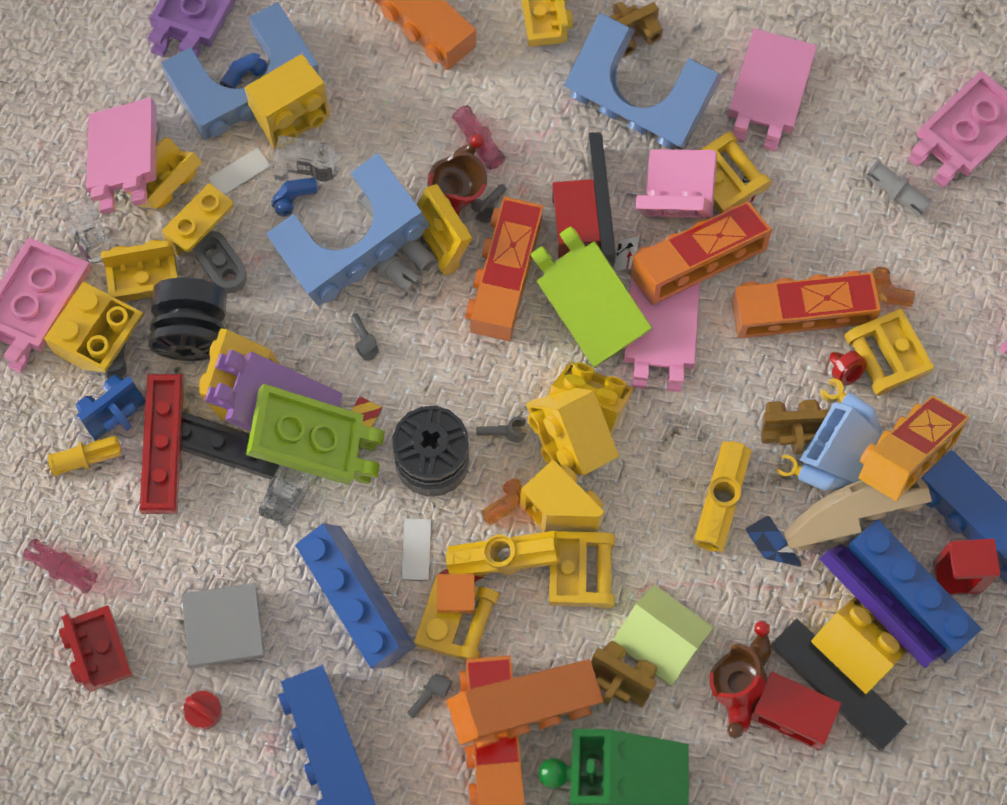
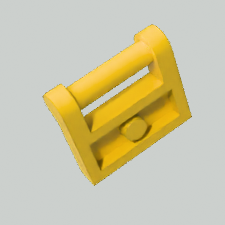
[700,131,772,213]
[417,184,472,276]
[844,308,934,396]
[549,531,615,609]
[414,575,500,662]

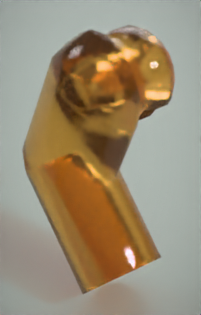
[481,478,523,526]

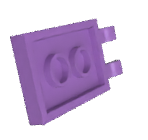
[148,0,236,58]
[204,349,343,431]

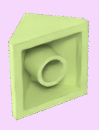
[612,584,714,687]

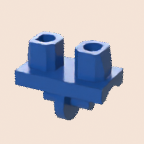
[76,374,146,441]

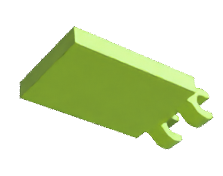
[531,226,653,368]
[246,384,385,485]

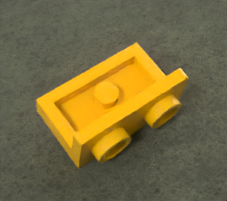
[521,0,573,47]
[129,137,202,210]
[162,183,234,256]
[101,240,179,302]

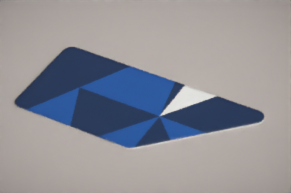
[746,516,801,567]

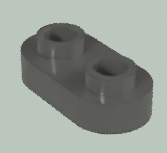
[193,231,247,293]

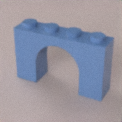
[161,2,319,140]
[564,13,723,150]
[266,153,431,307]

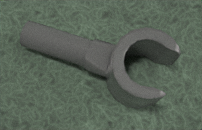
[471,184,506,223]
[351,313,379,361]
[106,343,127,379]
[476,416,527,443]
[407,674,452,719]

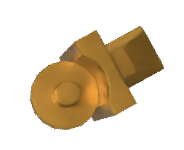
[610,1,663,59]
[761,399,828,455]
[591,641,657,708]

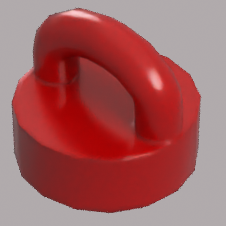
[829,351,867,386]
[183,691,222,730]

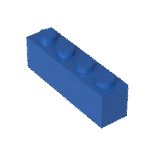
[921,450,1007,583]
[847,519,982,663]
[295,523,416,668]
[278,665,376,805]

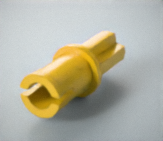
[47,436,122,476]

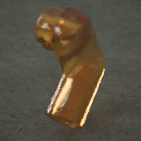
[872,266,915,307]

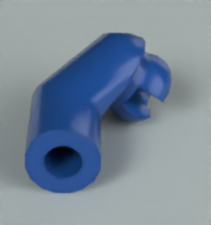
[219,53,267,89]
[272,177,318,216]

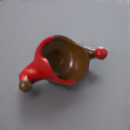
[427,133,487,216]
[710,621,772,739]

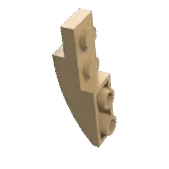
[784,479,932,551]

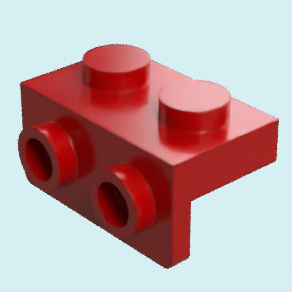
[59,605,133,692]

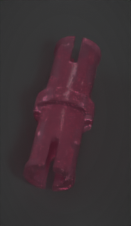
[452,105,506,170]
[23,538,98,593]

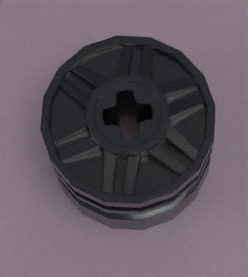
[148,277,227,361]
[392,406,469,496]

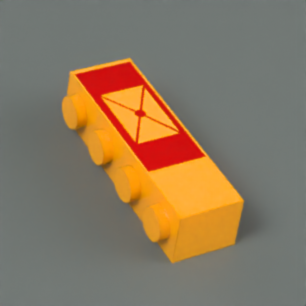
[858,395,969,501]

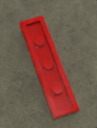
[139,374,185,514]

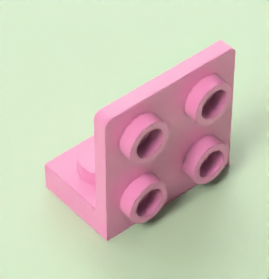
[636,149,717,219]

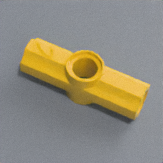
[693,441,752,552]
[446,531,561,576]

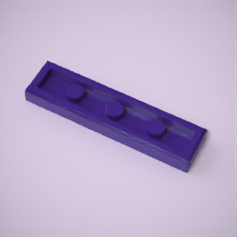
[819,544,946,669]

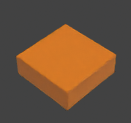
[437,574,475,614]

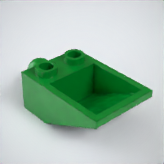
[538,729,689,805]

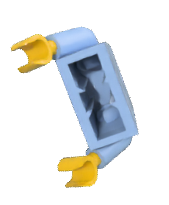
[776,379,882,490]

